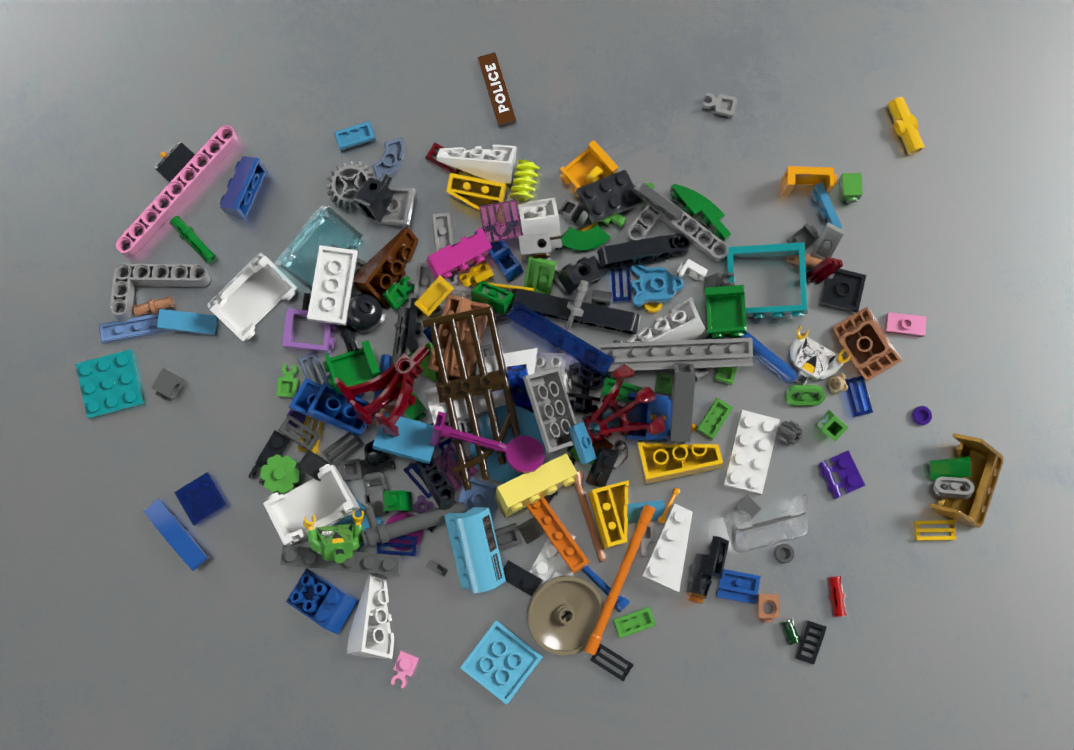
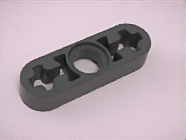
[632,182,683,221]

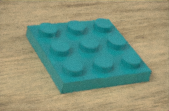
[75,349,145,419]

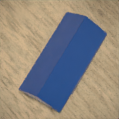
[289,378,373,436]

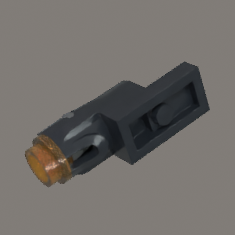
[687,536,729,604]

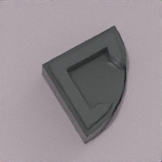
[576,209,590,228]
[426,560,448,577]

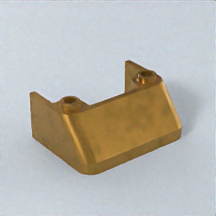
[929,433,1003,528]

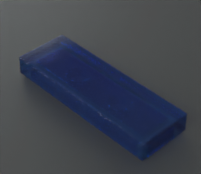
[507,364,534,413]

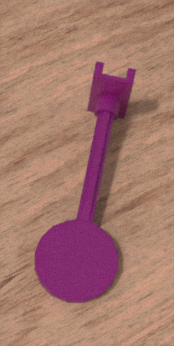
[429,411,545,473]

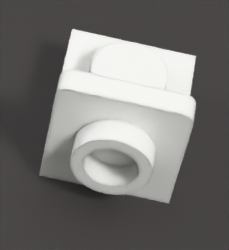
[677,259,708,281]

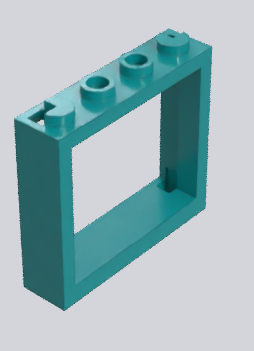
[727,242,808,319]

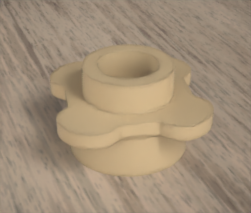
[828,373,848,394]

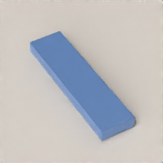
[99,310,174,344]

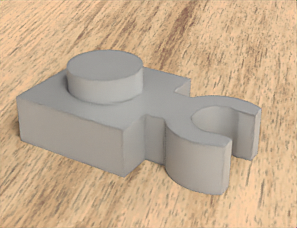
[703,93,738,118]

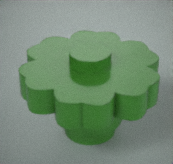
[260,454,301,494]

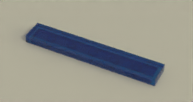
[506,301,615,377]

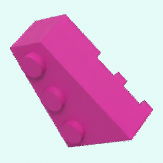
[426,227,492,280]

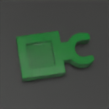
[383,276,415,310]

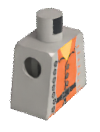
[518,233,562,263]

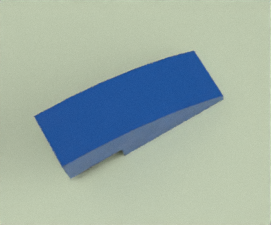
[474,222,524,282]

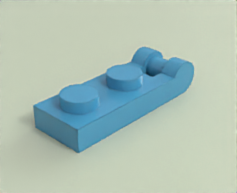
[811,182,842,229]

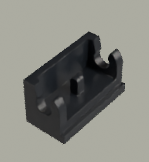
[154,141,195,182]

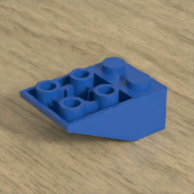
[286,568,358,635]

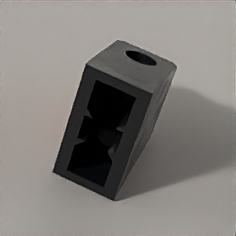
[353,173,393,222]

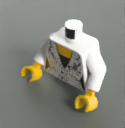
[790,325,851,385]

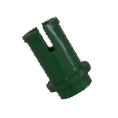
[781,619,801,645]

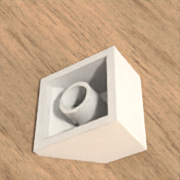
[518,198,561,238]

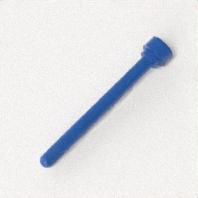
[581,565,630,613]

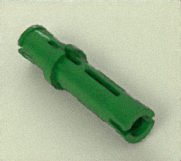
[169,216,216,264]

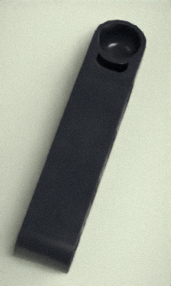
[597,233,690,271]

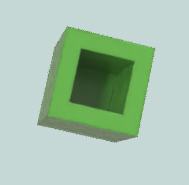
[839,173,863,203]
[816,410,849,442]

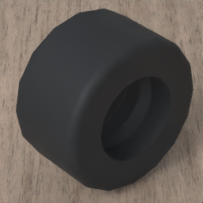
[298,450,331,481]

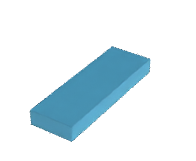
[157,309,218,336]

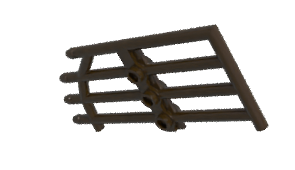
[422,306,520,491]

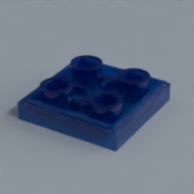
[174,472,228,526]

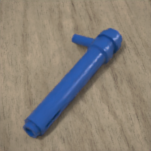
[706,332,798,384]

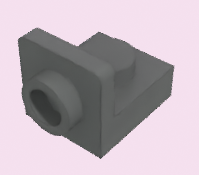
[787,223,819,250]

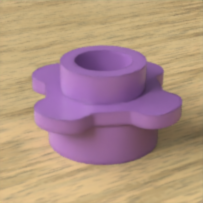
[412,495,434,514]

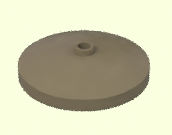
[526,575,604,655]

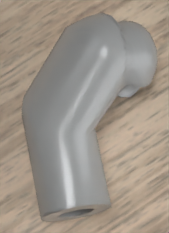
[613,440,628,469]

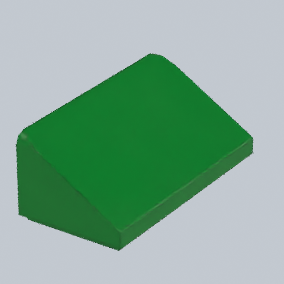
[471,281,514,314]

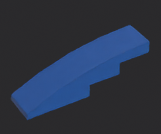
[144,498,208,571]

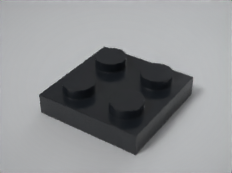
[820,269,866,313]

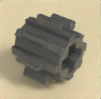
[777,420,803,446]

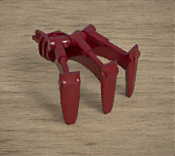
[335,344,431,436]
[582,364,665,443]

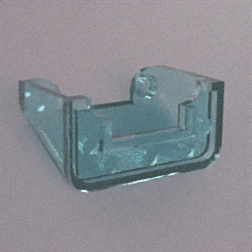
[275,206,363,292]

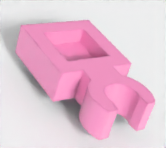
[391,651,419,689]

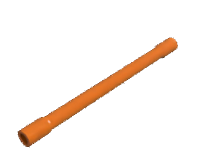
[584,504,655,655]

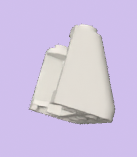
[207,253,297,341]
[263,464,360,546]

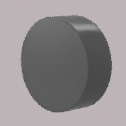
[774,544,794,564]

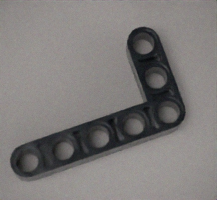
[364,440,455,510]

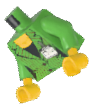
[303,510,364,563]

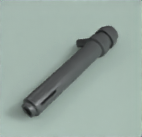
[361,502,467,548]

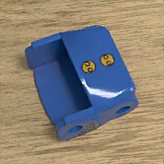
[625,393,671,441]

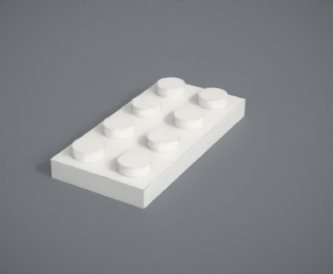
[307,245,358,326]
[723,410,780,494]

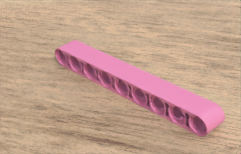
[116,125,238,257]

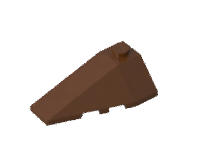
[353,227,419,308]

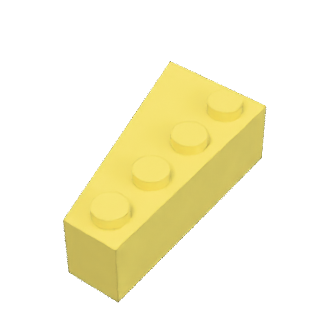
[494,453,578,518]

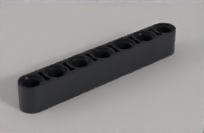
[508,288,641,335]

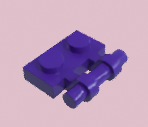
[819,450,865,499]

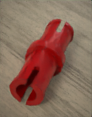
[828,576,847,617]

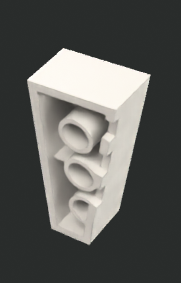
[642,504,693,592]

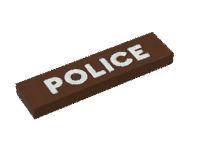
[478,52,516,127]

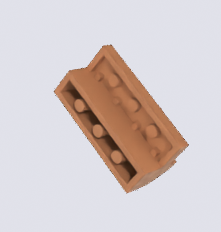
[427,295,490,379]

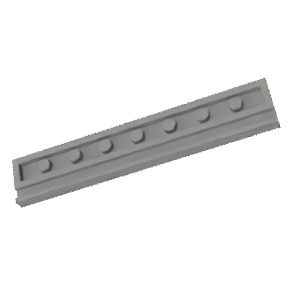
[596,337,753,372]

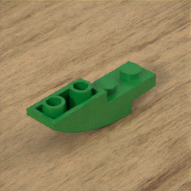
[670,184,731,242]

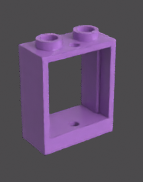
[282,308,337,354]

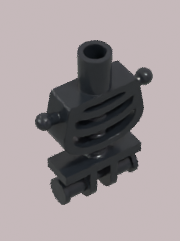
[568,350,607,414]

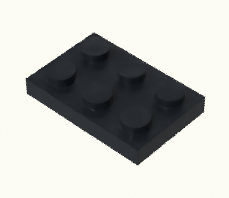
[576,170,643,224]

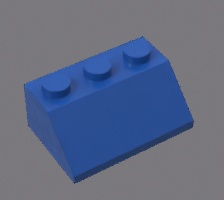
[220,156,267,220]

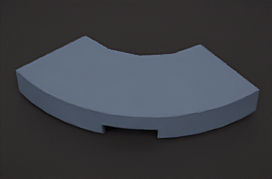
[372,137,404,180]

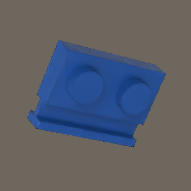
[716,569,761,604]

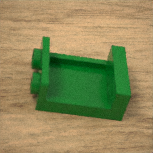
[705,285,747,339]
[323,340,380,395]

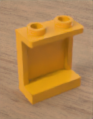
[559,140,618,198]
[782,166,837,196]

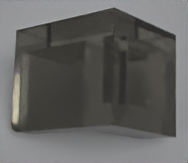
[517,517,544,544]

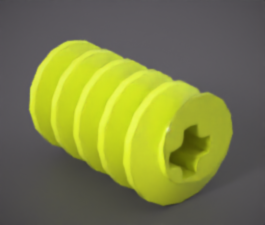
[509,159,540,202]

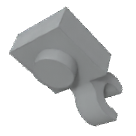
[635,523,655,557]

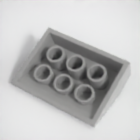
[523,367,577,453]

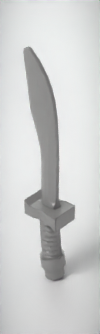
[556,280,589,353]

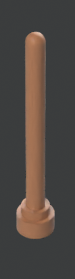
[572,470,606,562]

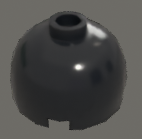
[346,293,382,333]

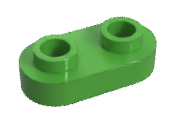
[785,385,825,405]

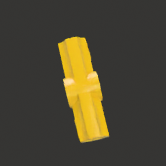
[887,97,925,154]

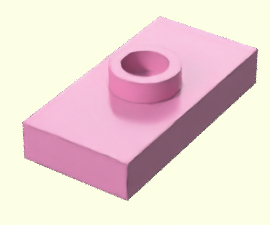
[885,312,927,337]

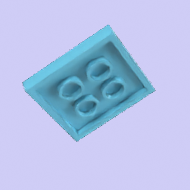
[460,620,543,705]

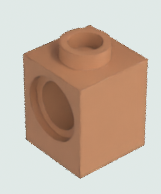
[756,594,779,622]

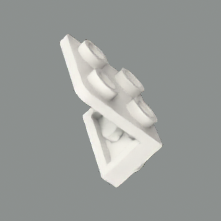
[535,353,578,395]

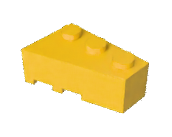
[446,173,507,221]
[588,480,629,549]

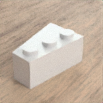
[474,348,538,388]

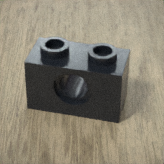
[558,256,606,296]

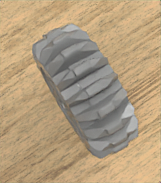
[326,161,376,212]

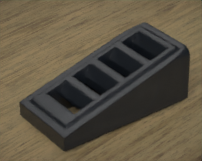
[795,620,827,665]

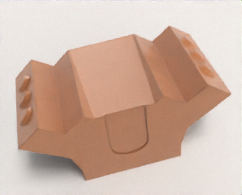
[833,306,902,381]

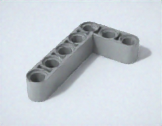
[627,195,728,263]
[110,264,211,322]

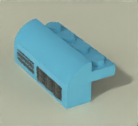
[444,507,506,593]

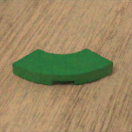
[559,224,611,250]

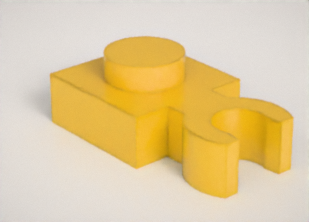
[458,261,494,288]

